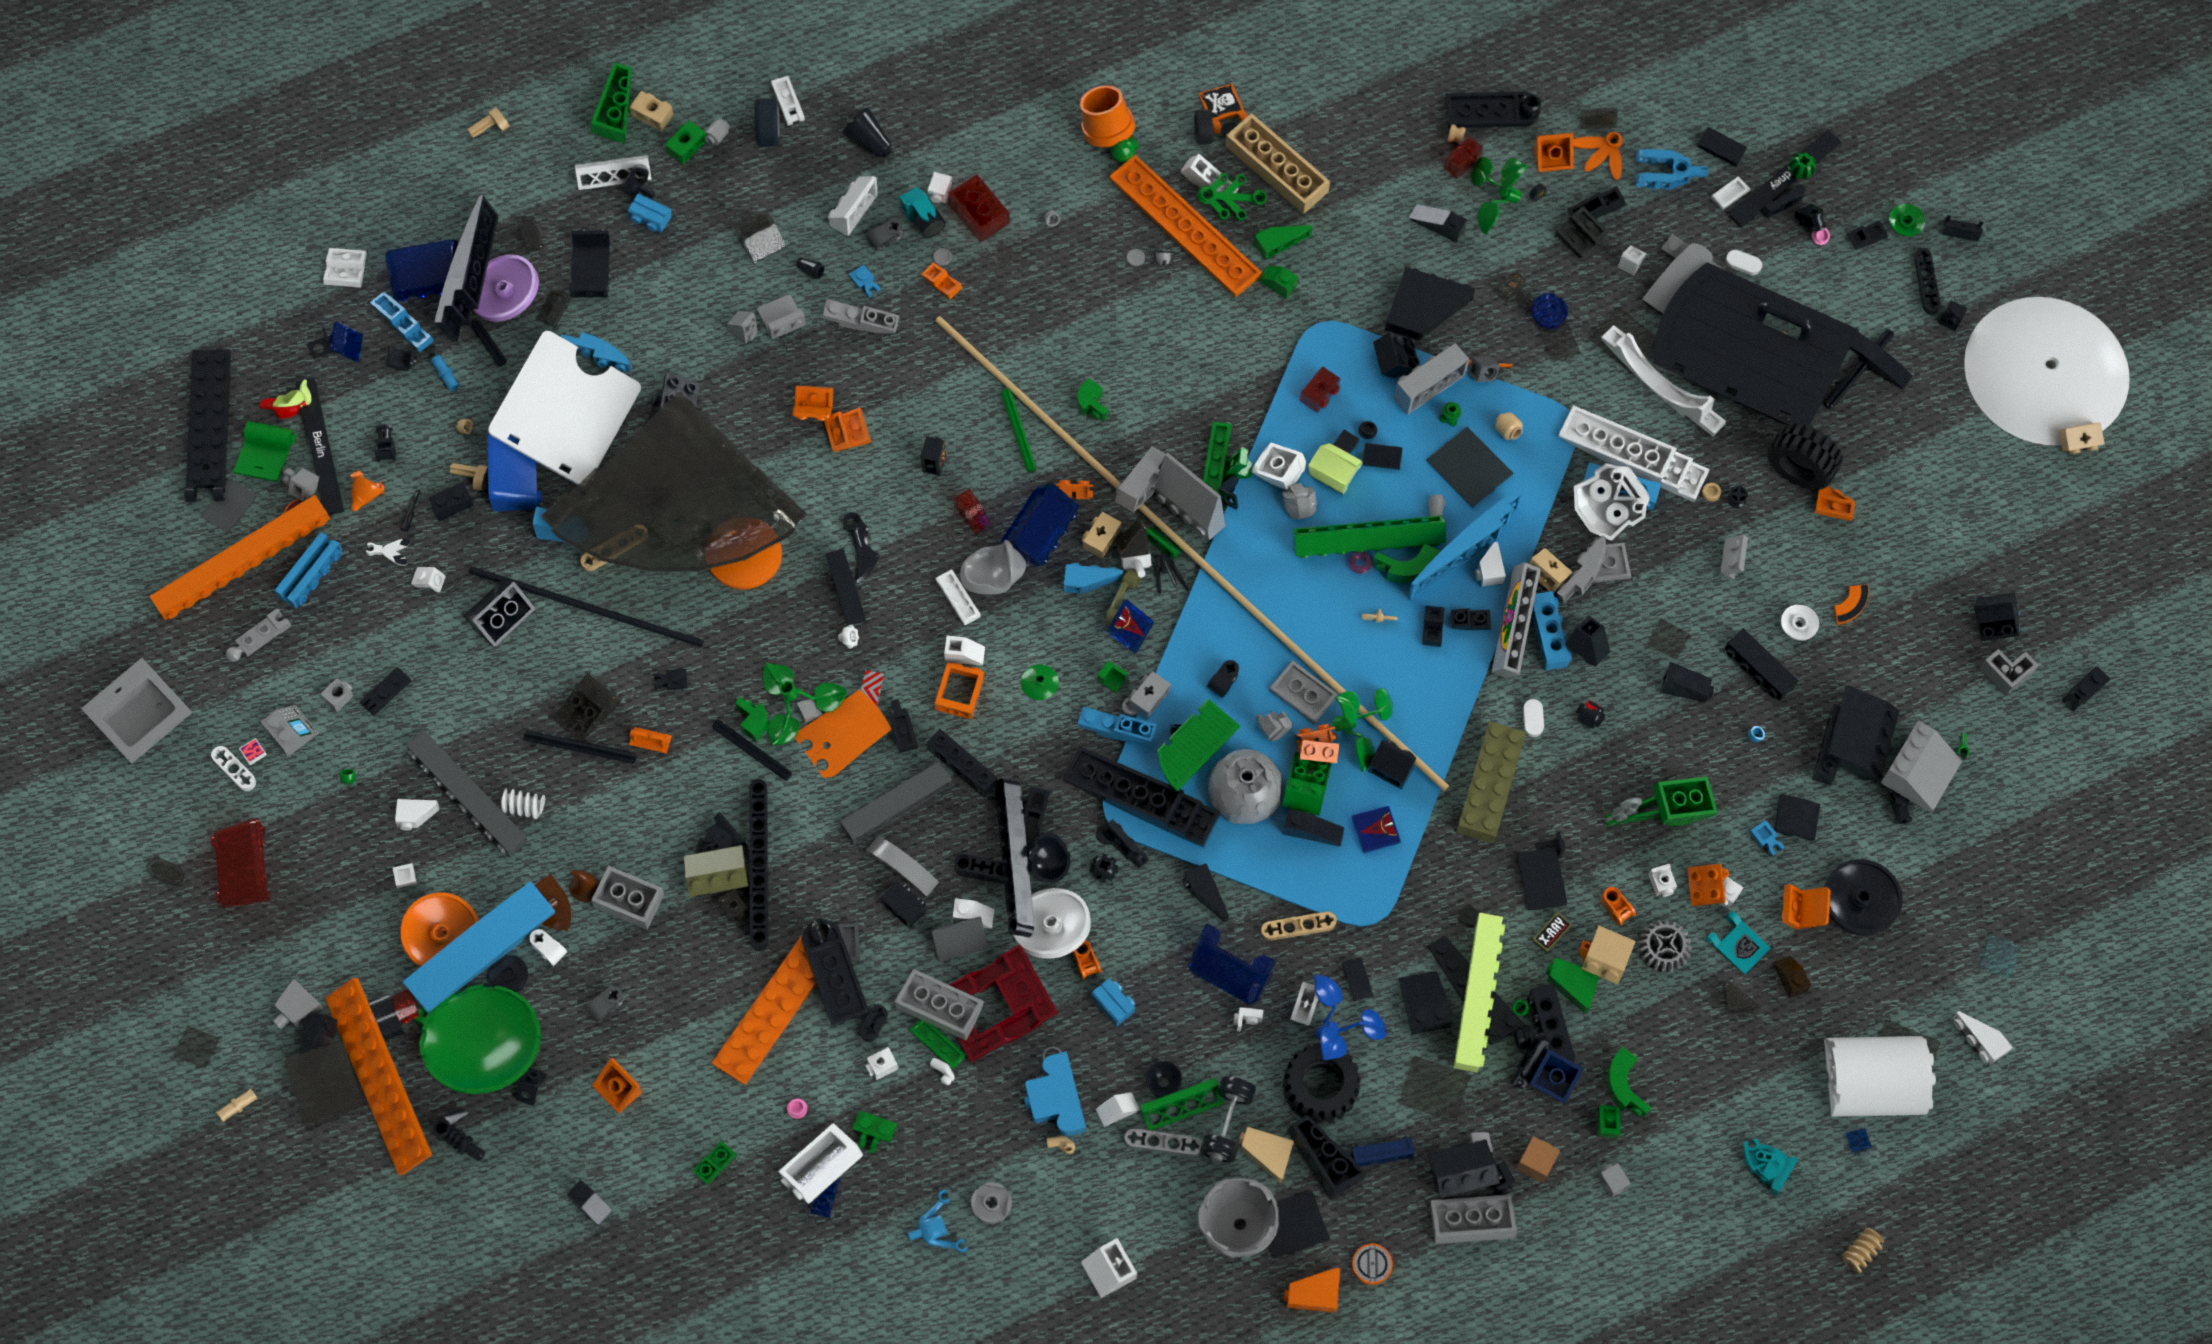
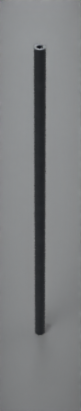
[469,566,704,647]

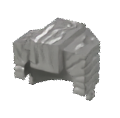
[1282,483,1317,519]
[1255,711,1293,741]

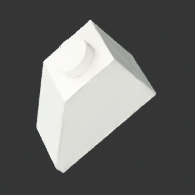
[1475,542,1506,587]
[395,799,439,831]
[953,898,995,929]

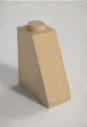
[1239,1127,1294,1183]

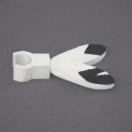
[366,539,410,566]

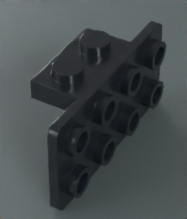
[648,372,699,450]

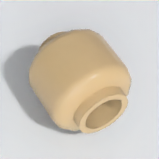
[1495,412,1523,440]

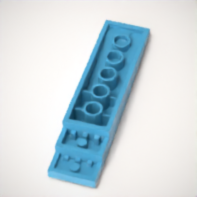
[1408,487,1523,600]
[403,881,555,1013]

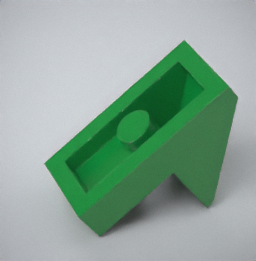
[1223,447,1252,480]
[1596,1105,1621,1139]

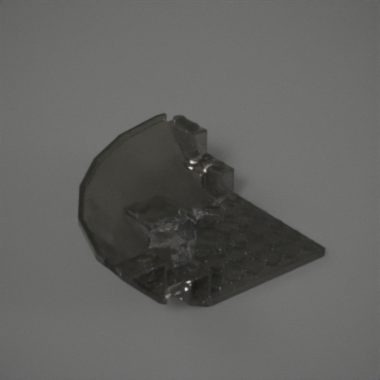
[541,391,808,572]

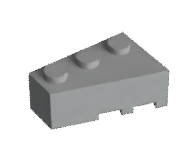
[1115,446,1165,513]

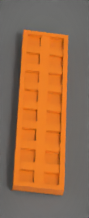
[712,935,816,1085]

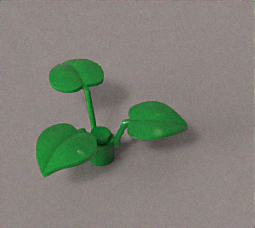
[1471,157,1528,235]
[763,663,847,745]
[1333,688,1393,772]

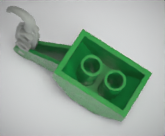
[1604,776,1718,827]

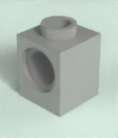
[320,678,353,712]
[1598,1163,1631,1198]

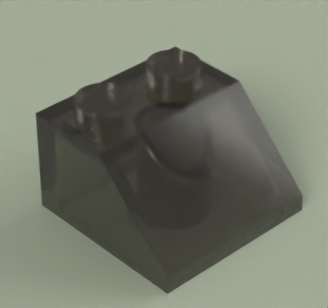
[734,210,786,264]

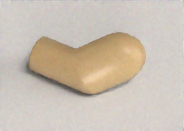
[1046,1135,1075,1154]

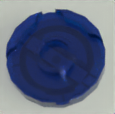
[1531,293,1568,329]

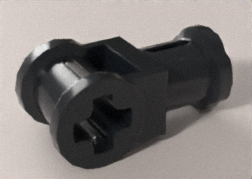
[375,424,396,462]
[1889,790,1912,824]

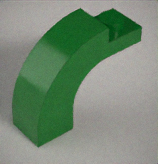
[1372,543,1441,584]
[1607,1047,1652,1118]

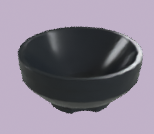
[1146,1061,1182,1097]

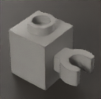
[282,468,319,501]

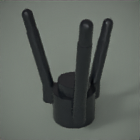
[1154,554,1189,593]

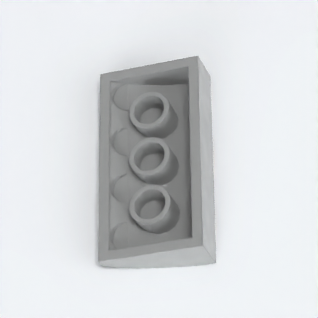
[895,969,984,1040]
[1430,1195,1517,1244]

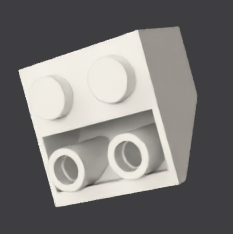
[1081,1238,1137,1298]

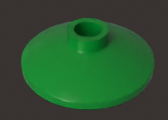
[1889,204,1926,237]
[1021,664,1059,700]

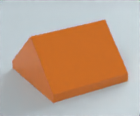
[1534,133,1574,172]
[592,1058,642,1113]

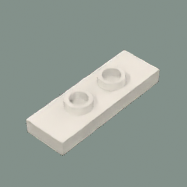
[935,569,981,626]

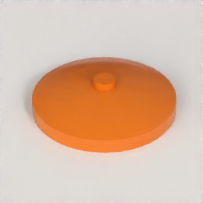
[706,518,782,590]
[400,892,479,967]

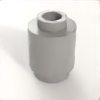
[704,118,730,145]

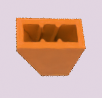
[1283,1268,1340,1313]

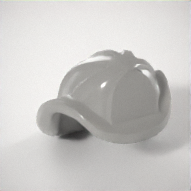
[960,540,1026,595]

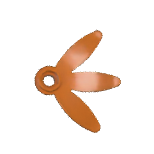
[1573,132,1623,180]

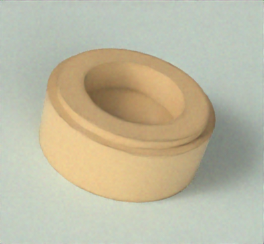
[1702,483,1721,502]

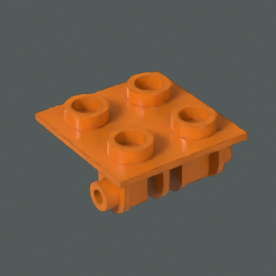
[1687,864,1729,906]

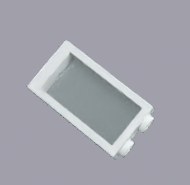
[778,1123,863,1204]

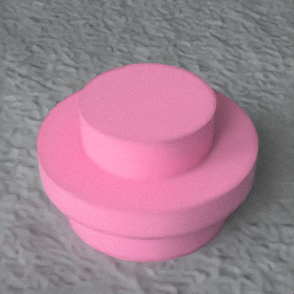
[1812,228,1830,245]
[787,1099,807,1119]

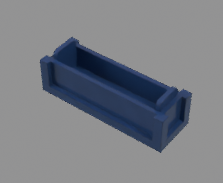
[1351,1136,1415,1167]

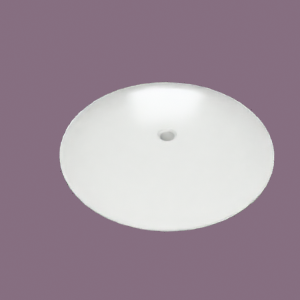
[1964,297,2129,446]

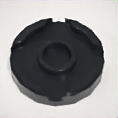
[488,955,528,992]

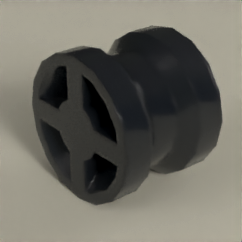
[1727,486,1748,508]

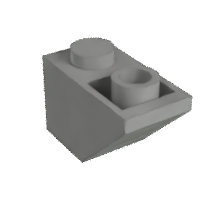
[727,311,757,344]

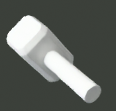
[1121,548,1152,578]

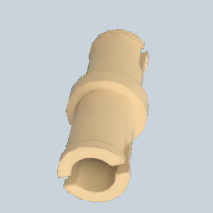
[216,1089,258,1122]

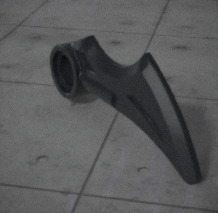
[843,512,880,584]

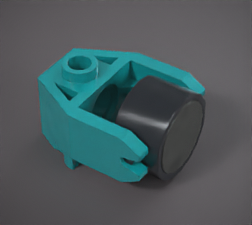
[899,187,946,238]

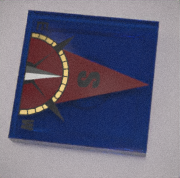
[1106,600,1154,653]
[1351,806,1401,853]

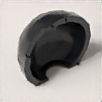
[1027,833,1071,883]

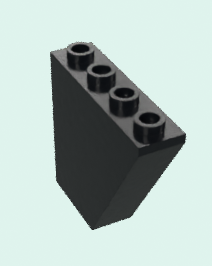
[1385,267,1476,341]

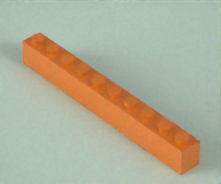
[149,495,330,620]

